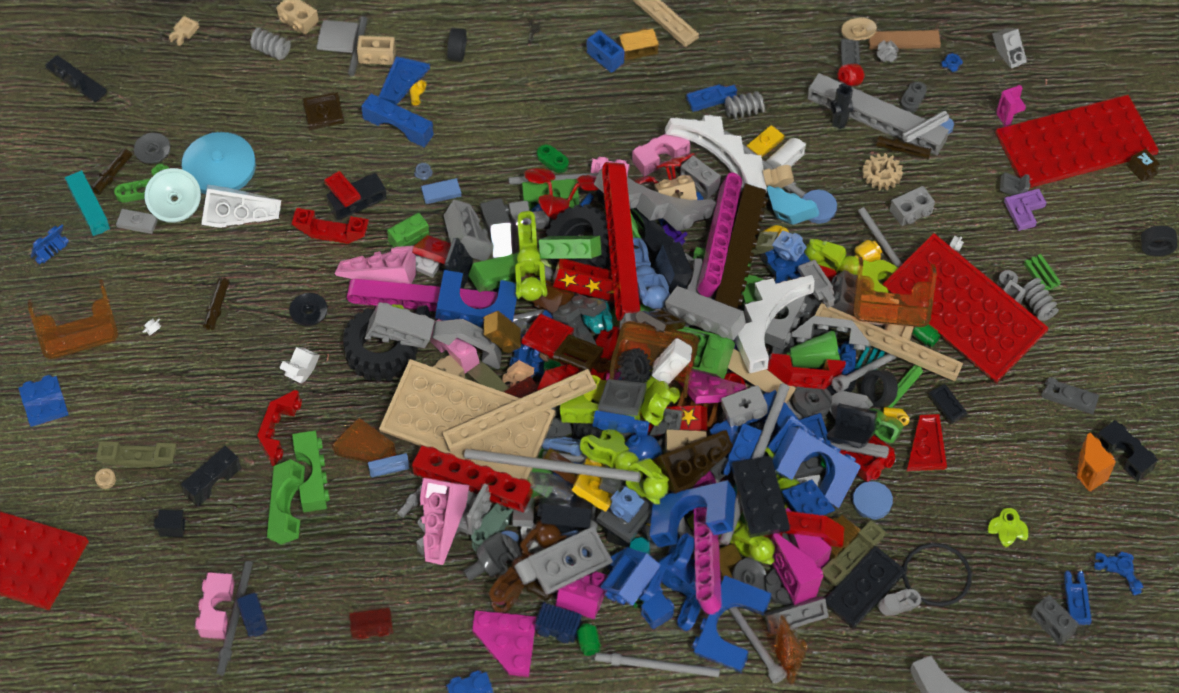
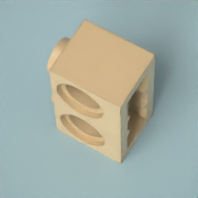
[277,0,319,34]

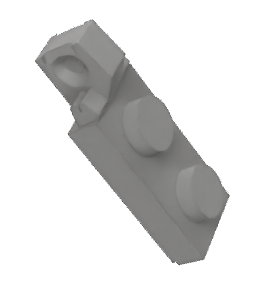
[798,260,835,308]

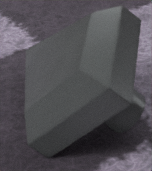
[650,409,683,436]

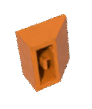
[1077,432,1116,492]

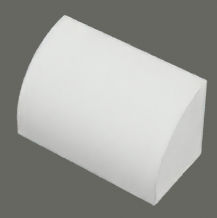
[765,138,806,169]

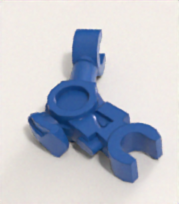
[1094,552,1143,596]

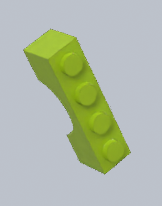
[560,394,642,423]

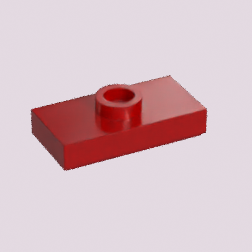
[324,171,361,208]

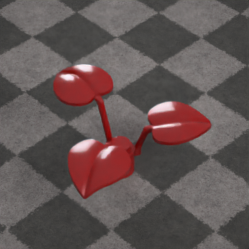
[634,153,695,193]
[524,168,600,220]

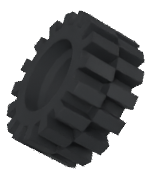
[618,348,652,383]

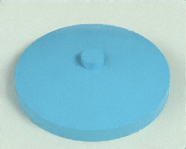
[182,132,256,194]

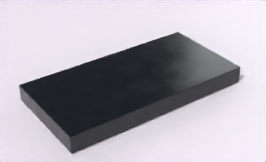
[825,546,907,629]

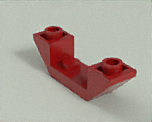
[292,208,369,244]
[767,353,846,389]
[257,390,302,466]
[764,511,844,547]

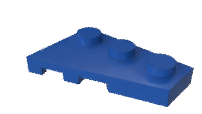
[379,56,430,105]

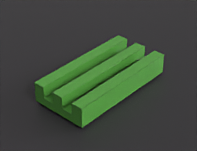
[1024,254,1061,290]

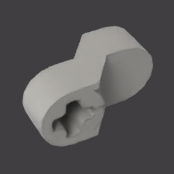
[878,589,921,616]

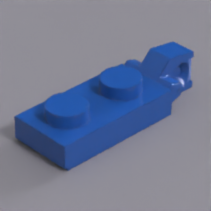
[686,84,737,112]
[593,410,649,436]

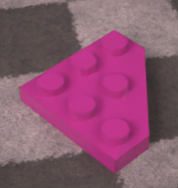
[676,370,748,404]
[473,611,536,677]

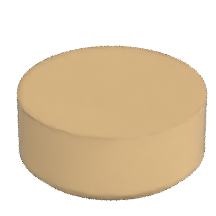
[95,468,116,489]

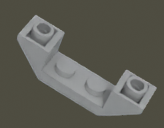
[792,316,871,350]
[432,319,502,369]

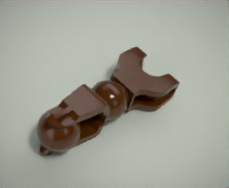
[489,520,566,614]

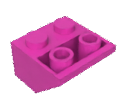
[556,564,608,619]

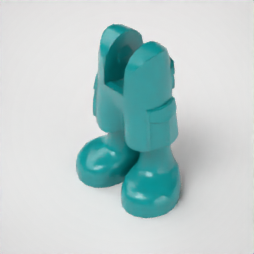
[580,298,613,334]

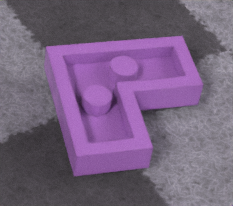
[1004,189,1046,231]

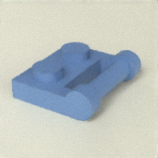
[543,436,594,456]

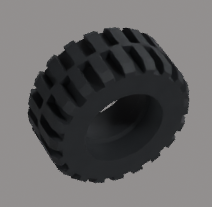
[546,204,611,269]
[343,306,418,382]

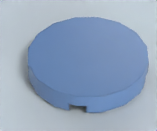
[802,190,837,224]
[853,481,893,520]

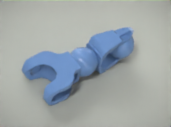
[633,238,671,309]

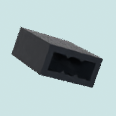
[652,242,692,294]
[538,491,592,528]

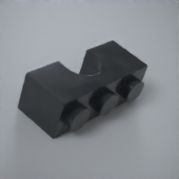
[1097,420,1158,482]
[181,446,242,507]

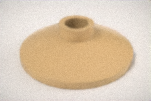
[841,18,877,40]

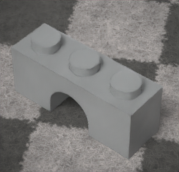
[764,295,807,350]

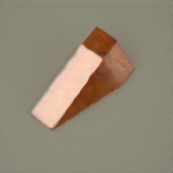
[774,615,808,686]

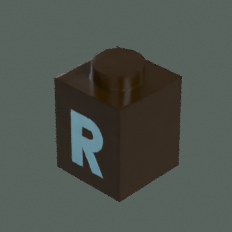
[1128,148,1160,182]

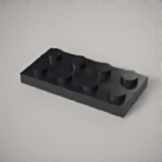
[731,456,790,538]

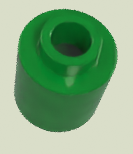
[912,320,941,347]
[577,623,601,656]

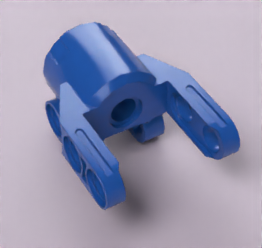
[638,533,701,632]

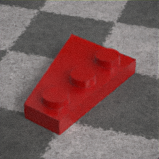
[907,414,947,471]

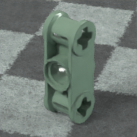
[471,503,514,551]

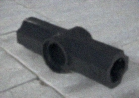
[831,83,854,129]

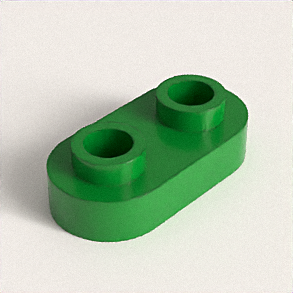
[537,144,569,173]

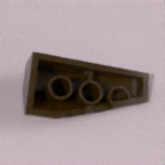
[652,430,733,494]

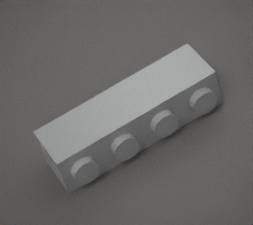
[665,286,746,340]

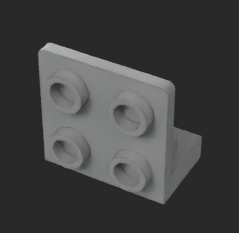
[457,483,491,536]

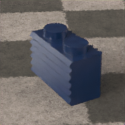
[237,593,268,637]
[535,602,582,643]

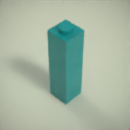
[65,170,110,236]

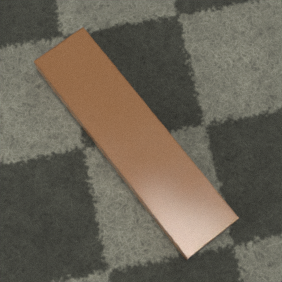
[868,30,941,49]

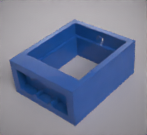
[600,548,661,606]

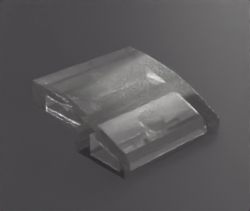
[529,472,573,501]

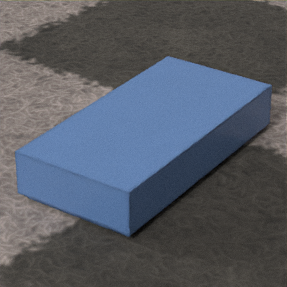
[421,178,461,204]
[368,453,409,478]

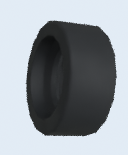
[447,27,467,62]
[1141,225,1178,256]
[861,370,898,407]

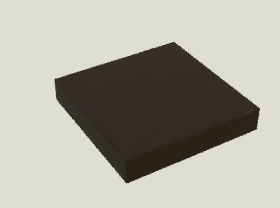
[303,92,345,130]

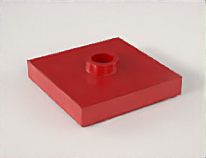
[412,235,451,264]
[522,314,574,357]

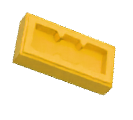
[747,125,785,157]

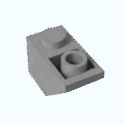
[993,28,1027,68]
[829,391,873,420]

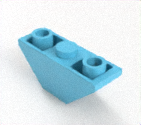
[767,185,819,225]

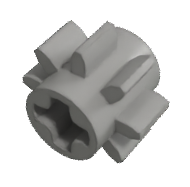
[877,40,899,62]

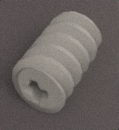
[251,27,291,60]
[725,91,765,119]
[1023,278,1059,321]

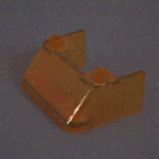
[853,257,937,327]
[27,279,118,359]
[609,321,699,398]

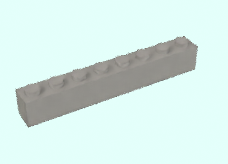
[808,73,949,156]

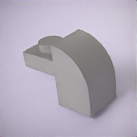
[509,201,549,232]

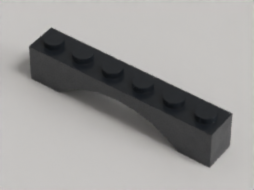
[596,190,675,263]

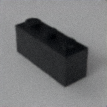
[326,173,387,221]

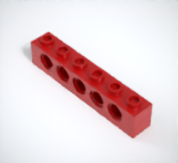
[412,445,533,513]

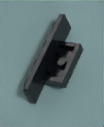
[45,55,107,103]

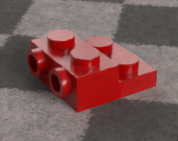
[839,435,895,482]

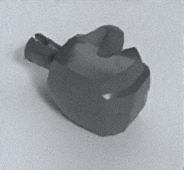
[464,533,522,581]

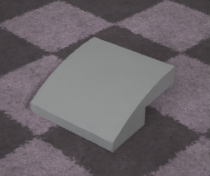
[317,20,359,53]

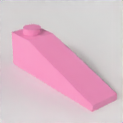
[335,246,416,284]
[420,478,469,565]

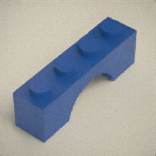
[361,94,434,148]
[607,547,674,630]

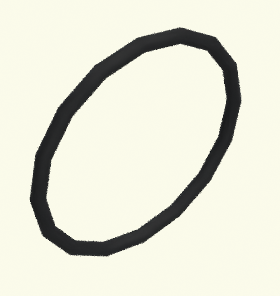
[903,543,972,607]

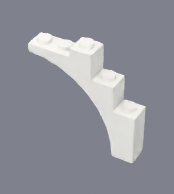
[665,115,767,192]
[734,275,815,374]

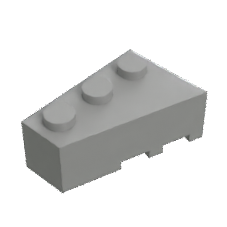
[444,200,496,261]
[365,302,434,348]

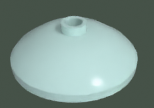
[145,168,201,223]

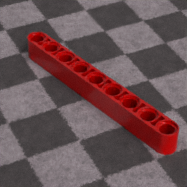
[602,162,640,321]

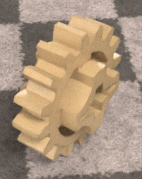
[863,153,903,190]

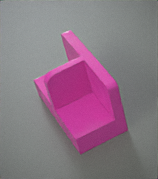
[996,85,1026,126]

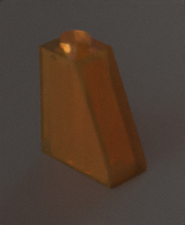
[333,418,396,463]

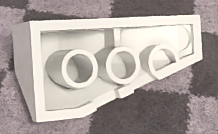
[202,185,281,228]

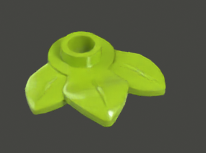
[988,508,1028,547]

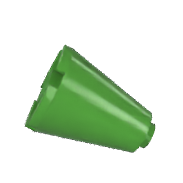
[787,331,840,368]

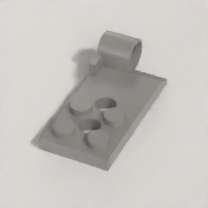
[514,526,613,595]

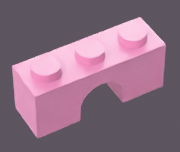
[632,133,690,176]
[430,319,479,373]
[195,573,235,639]

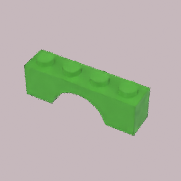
[292,430,330,513]
[267,459,305,545]

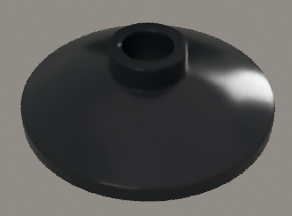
[289,293,328,326]

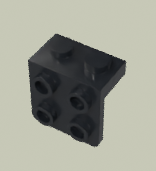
[445,238,473,289]
[827,403,878,448]

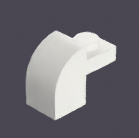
[280,347,320,383]

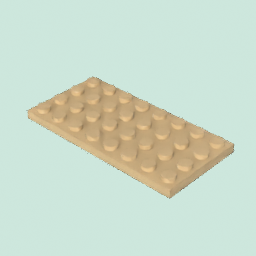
[379,359,556,480]

